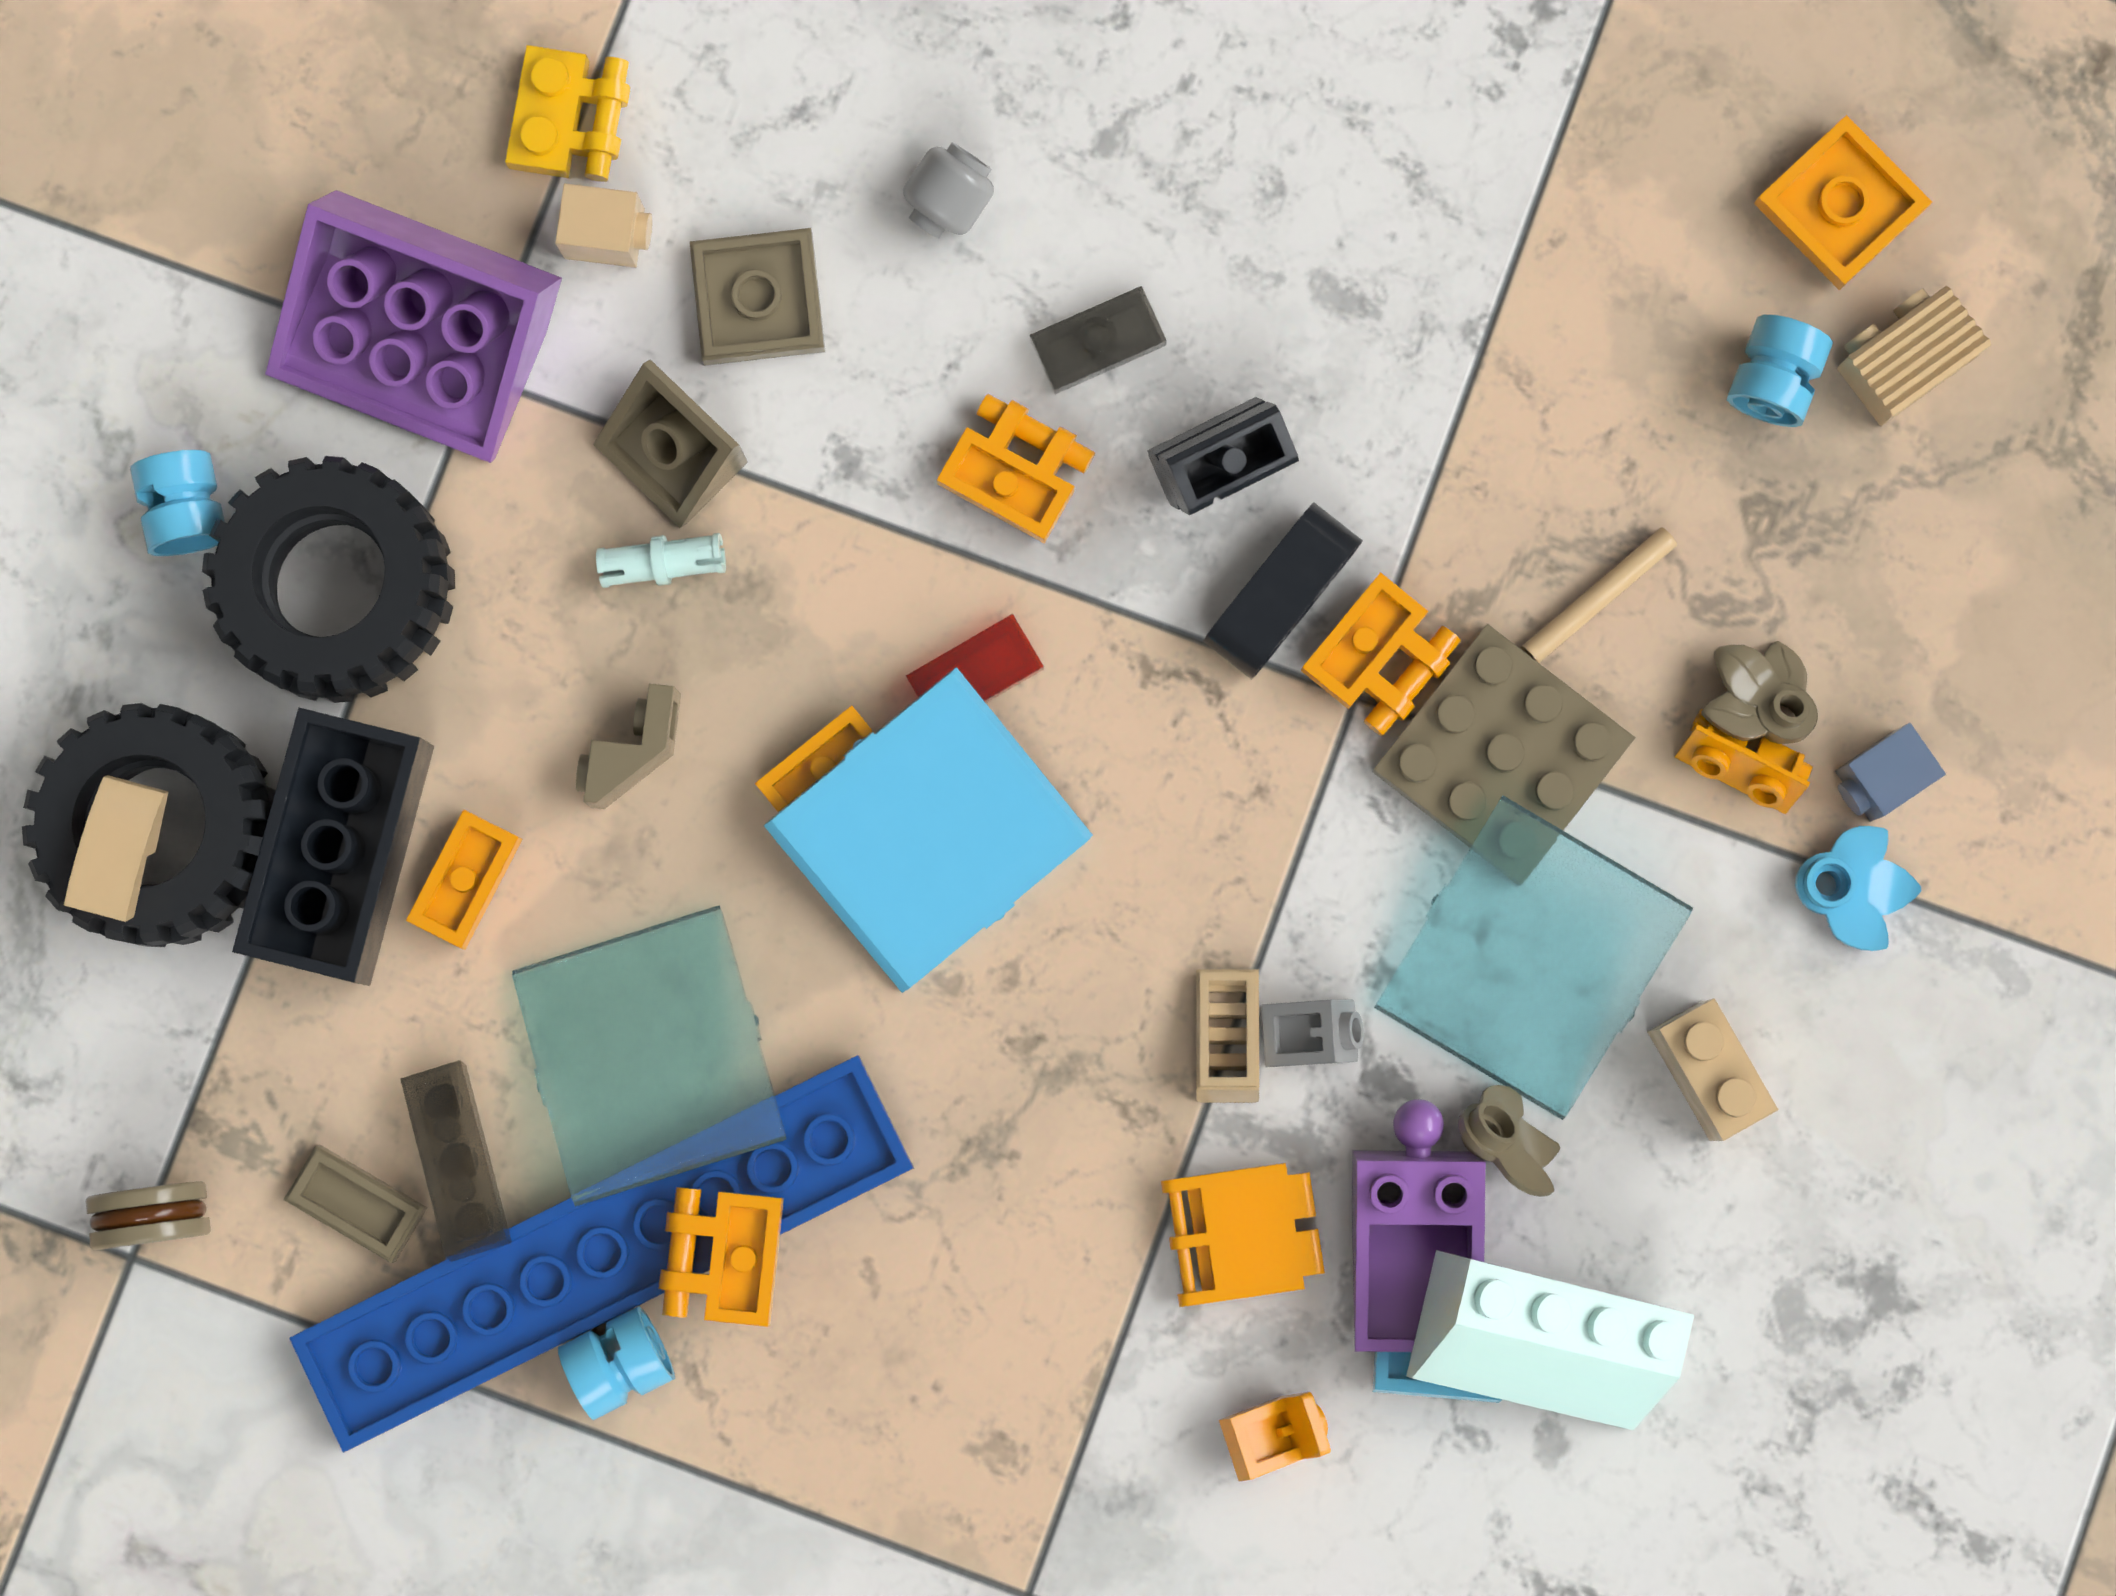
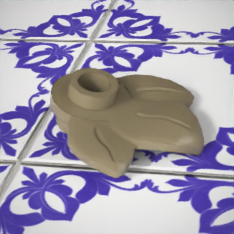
[1701,641,1818,744]
[1458,1085,1560,1197]

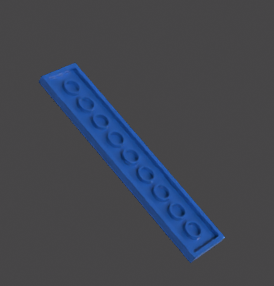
[289,1055,914,1453]

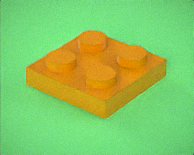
[1754,115,1932,291]

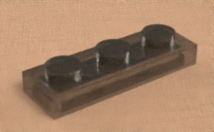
[400,1060,512,1262]

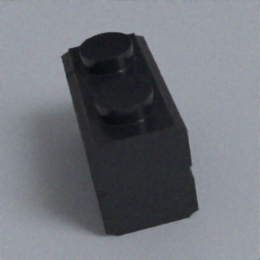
[1147,397,1299,515]

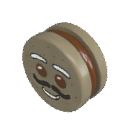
[85,1181,211,1250]

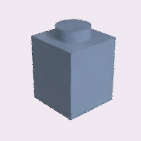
[1835,723,1946,822]

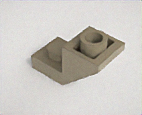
[576,683,681,809]

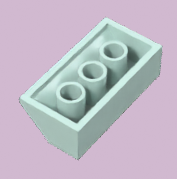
[1406,1250,1694,1430]

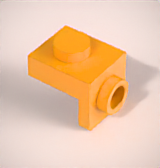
[1219,1392,1331,1481]

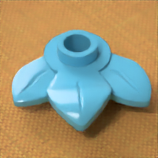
[1795,826,1922,951]

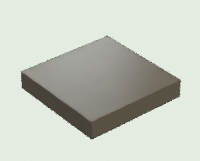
[689,228,825,366]

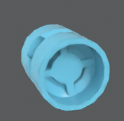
[1727,314,1833,427]
[130,450,225,556]
[558,1306,675,1421]

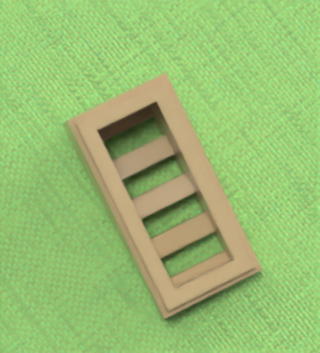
[1196,969,1259,1103]

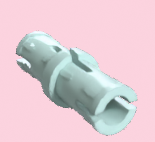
[596,533,726,588]

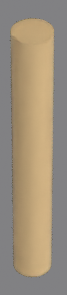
[1521,527,1677,663]

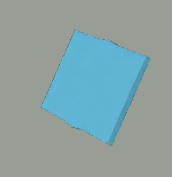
[764,667,1093,993]

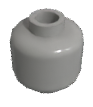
[903,142,994,238]

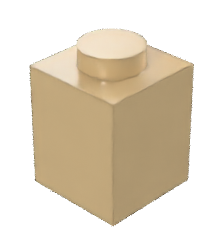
[555,183,652,268]

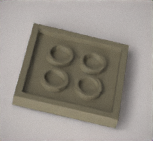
[1372,624,1636,886]

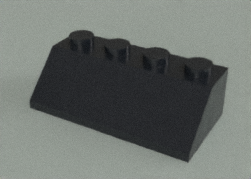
[232,707,434,986]

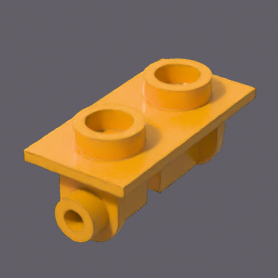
[1674,709,1813,814]

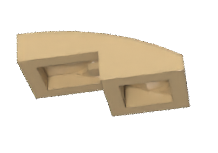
[64,775,169,922]

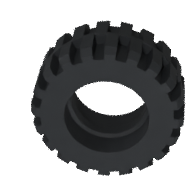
[202,456,455,703]
[22,703,276,947]

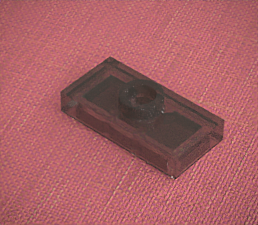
[1030,286,1167,394]

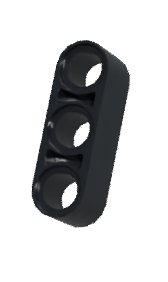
[1203,502,1363,680]

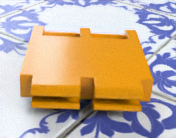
[1161,1163,1325,1307]

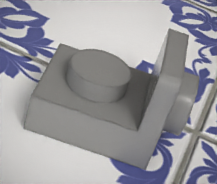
[1261,999,1364,1067]

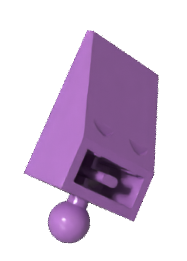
[1352,1099,1486,1352]

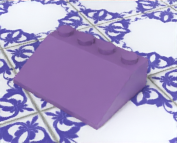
[265,190,562,463]

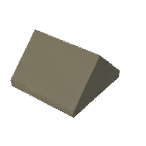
[593,359,748,528]

